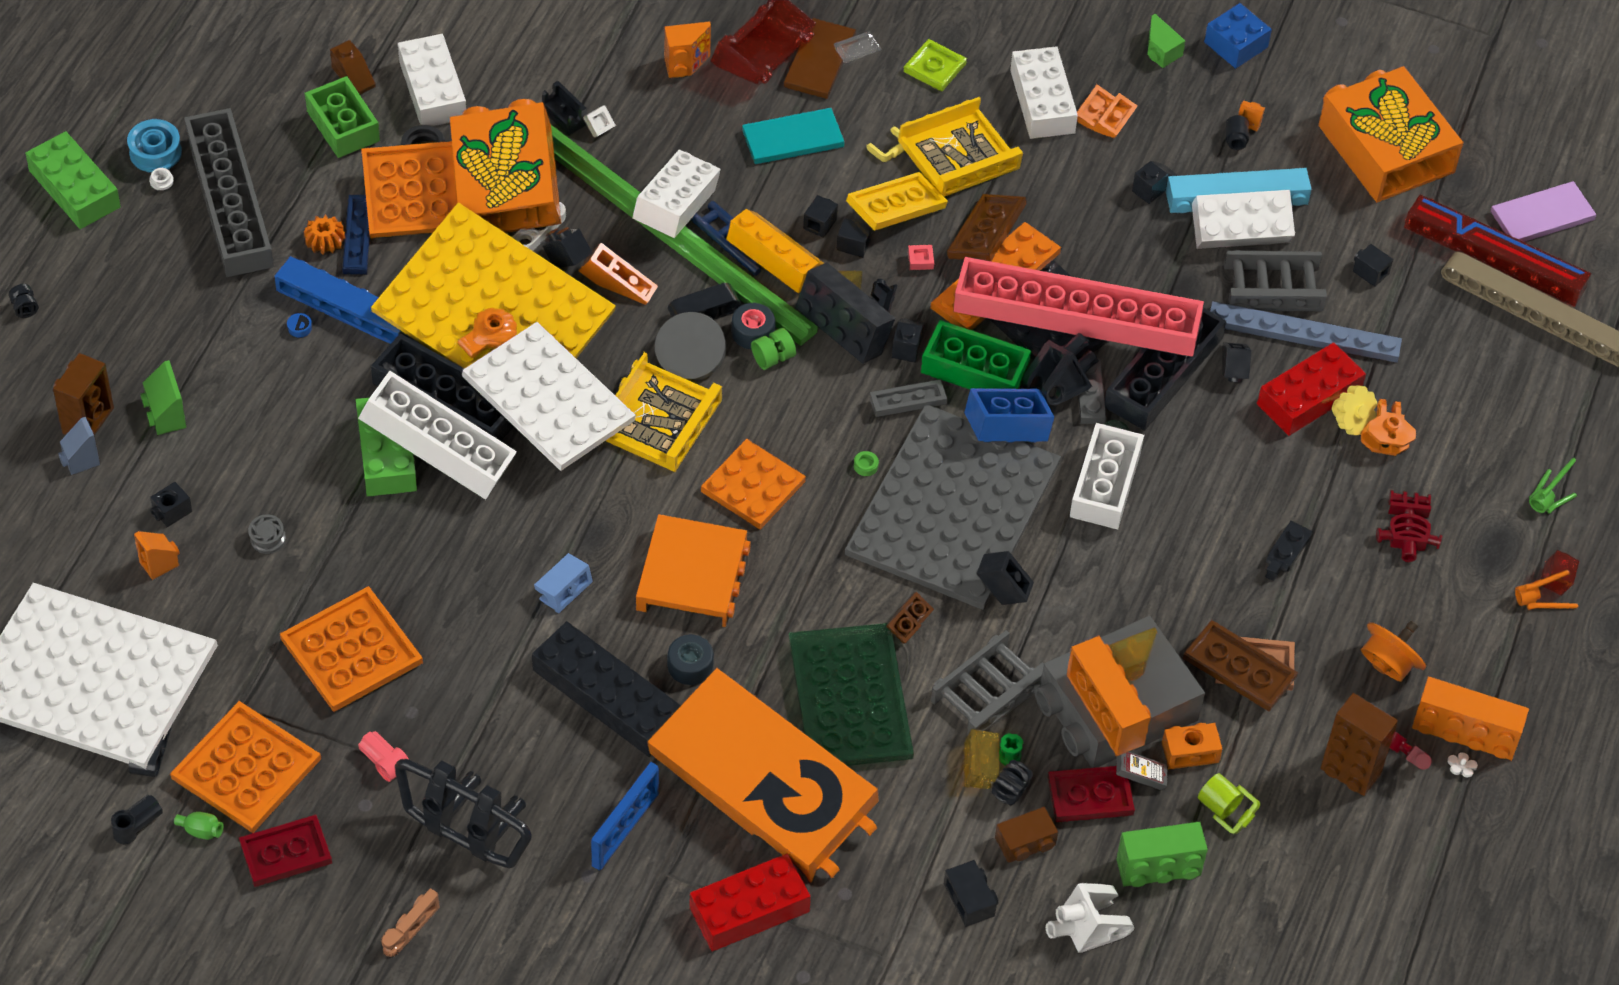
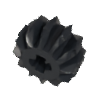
[992,759,1033,806]

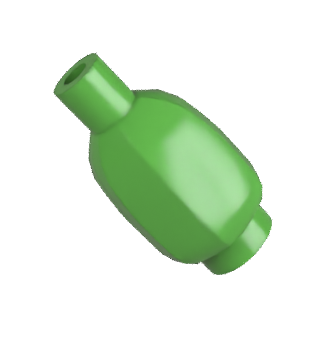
[174,812,223,840]

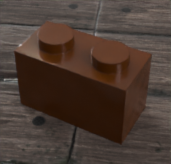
[995,807,1058,863]

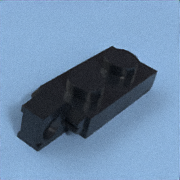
[1265,520,1313,581]

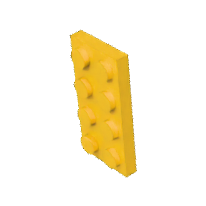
[846,172,948,231]

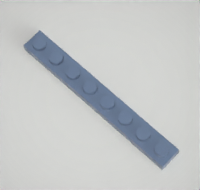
[1210,301,1402,363]

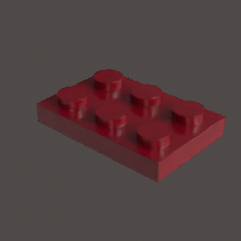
[1048,766,1135,822]
[239,814,332,887]

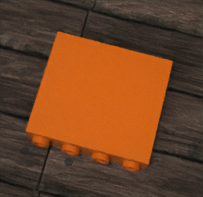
[636,514,751,627]

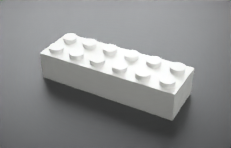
[358,371,517,499]

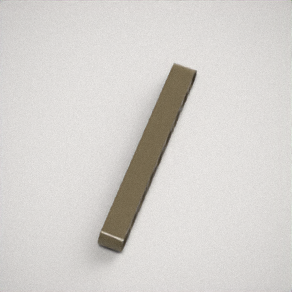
[1441,252,1619,367]

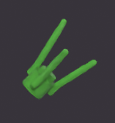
[1529,458,1577,514]

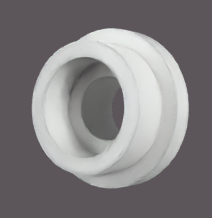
[149,168,174,190]

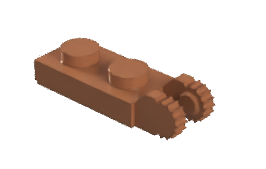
[381,888,440,957]

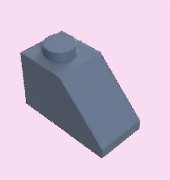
[58,417,100,475]

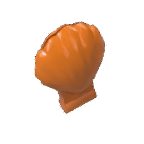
[457,308,517,359]

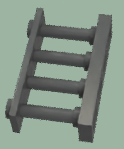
[1224,250,1327,311]
[931,630,1044,741]

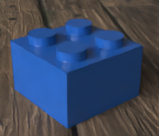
[1204,3,1272,69]

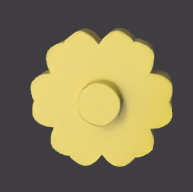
[1332,385,1377,436]

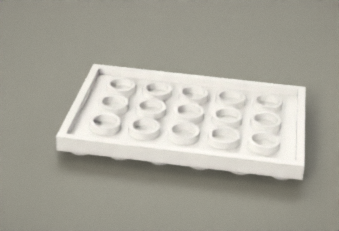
[462,322,636,471]

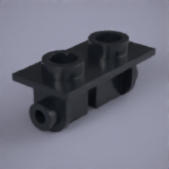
[870,279,898,313]

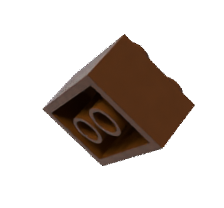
[53,353,114,435]

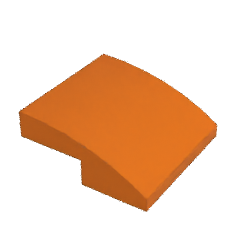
[1077,85,1137,138]

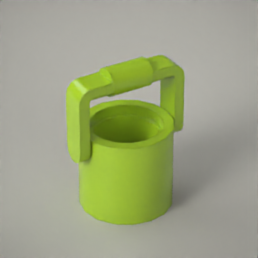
[1198,773,1260,834]

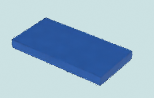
[591,762,659,871]

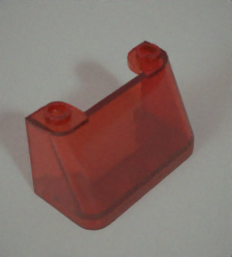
[710,0,817,85]

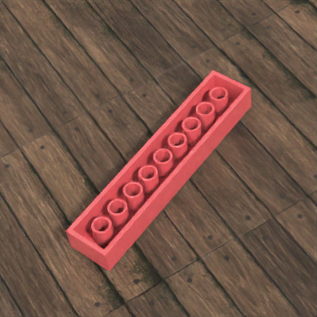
[954,257,1204,357]

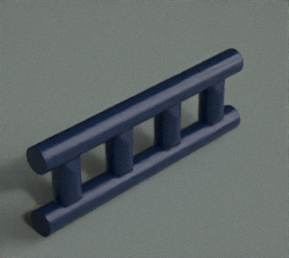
[690,201,761,276]

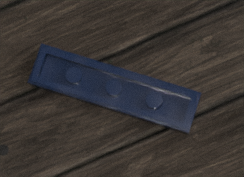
[343,195,370,274]

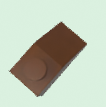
[330,40,376,95]

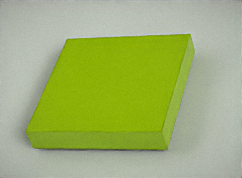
[904,39,967,91]

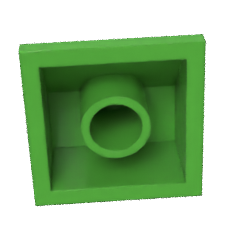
[140,360,187,435]

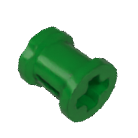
[998,733,1023,766]

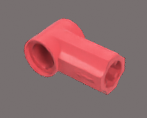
[358,731,408,782]

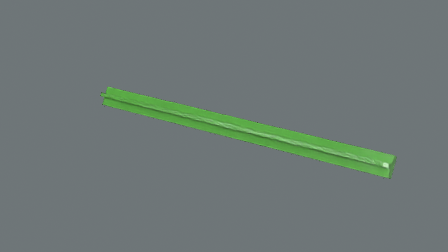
[551,125,818,346]

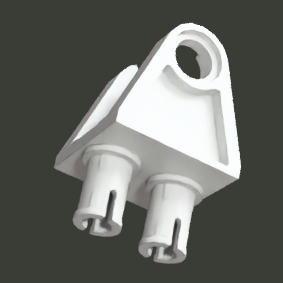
[1046,883,1134,953]

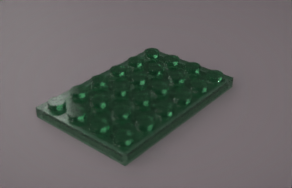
[788,623,914,766]

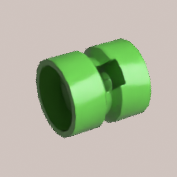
[751,328,796,370]

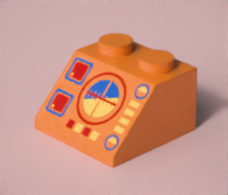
[664,21,711,78]

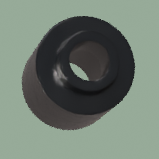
[1226,115,1249,150]

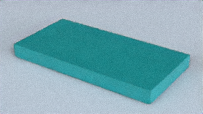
[742,108,844,164]

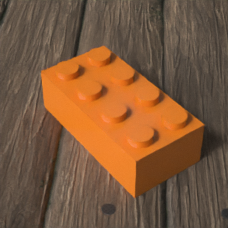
[1067,636,1151,756]
[1412,676,1529,760]

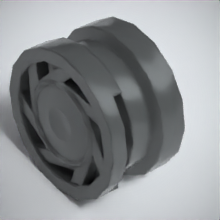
[248,514,286,554]

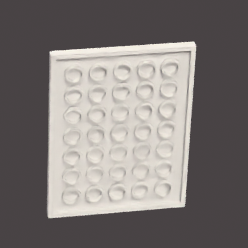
[0,583,218,769]

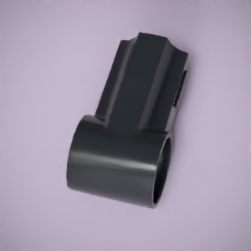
[111,794,163,844]

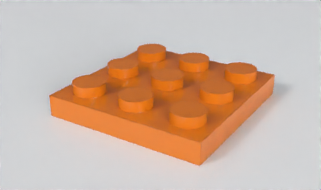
[701,439,806,530]

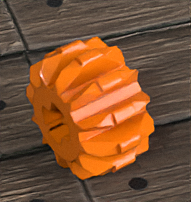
[304,214,345,255]

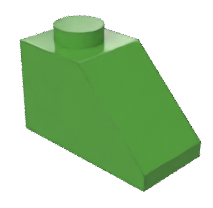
[1147,14,1185,68]

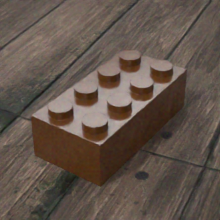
[1320,693,1398,796]

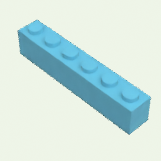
[1166,168,1312,213]

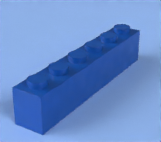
[275,256,409,344]

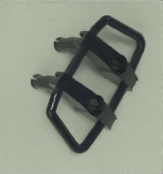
[395,759,532,868]

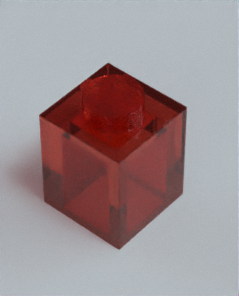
[1541,550,1579,596]

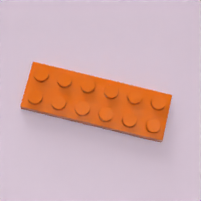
[931,222,1061,330]

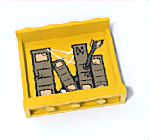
[898,97,1023,197]
[606,352,722,472]

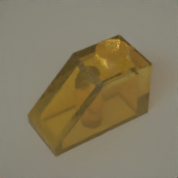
[1109,627,1157,681]

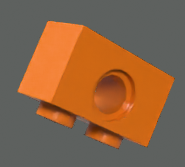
[1162,723,1223,769]

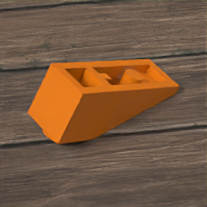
[578,243,658,305]

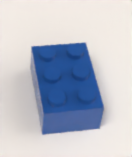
[964,388,1054,443]

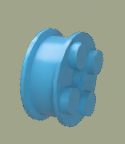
[127,119,182,172]

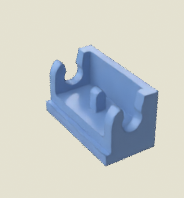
[534,553,593,613]

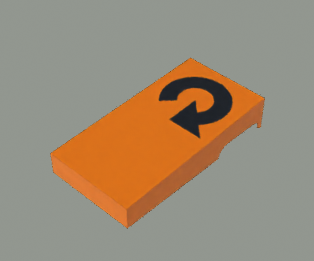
[648,668,879,882]

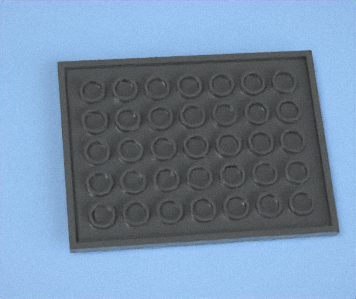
[845,405,1061,610]

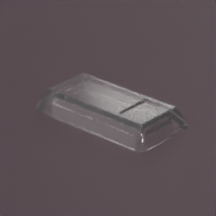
[834,31,881,63]

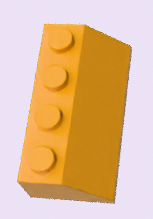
[726,209,824,294]

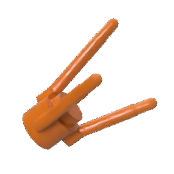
[1515,570,1578,610]

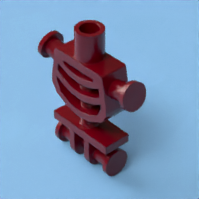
[1376,490,1443,562]
[1390,731,1431,769]

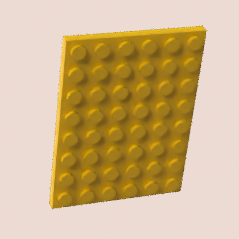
[371,203,616,369]

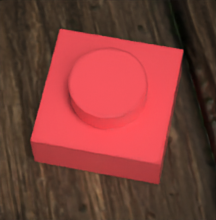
[908,245,934,270]

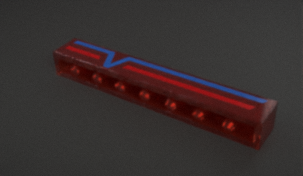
[1404,194,1592,307]

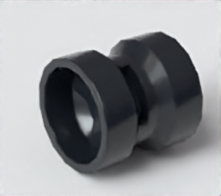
[8,284,39,318]

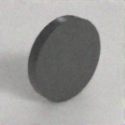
[655,312,726,382]

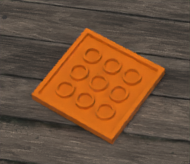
[362,141,458,238]
[280,586,423,712]
[170,701,321,833]

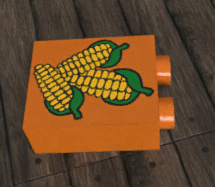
[1318,66,1463,203]
[450,99,562,233]

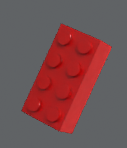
[1257,342,1366,436]
[689,853,811,952]

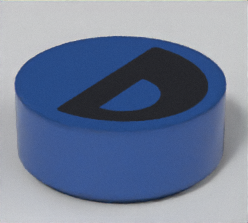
[287,313,312,338]

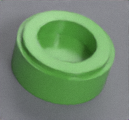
[854,451,879,476]

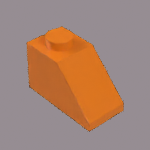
[134,531,180,580]

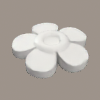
[1448,753,1478,777]

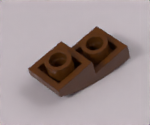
[886,591,934,644]

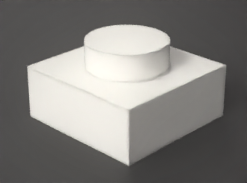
[583,105,616,137]

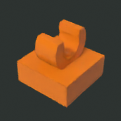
[1238,101,1265,131]

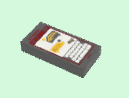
[1116,752,1167,791]

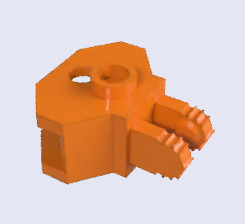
[1361,399,1416,456]

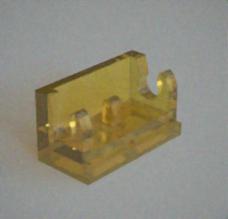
[964,729,999,789]

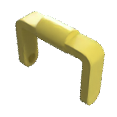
[866,126,905,162]

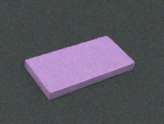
[1490,181,1596,245]

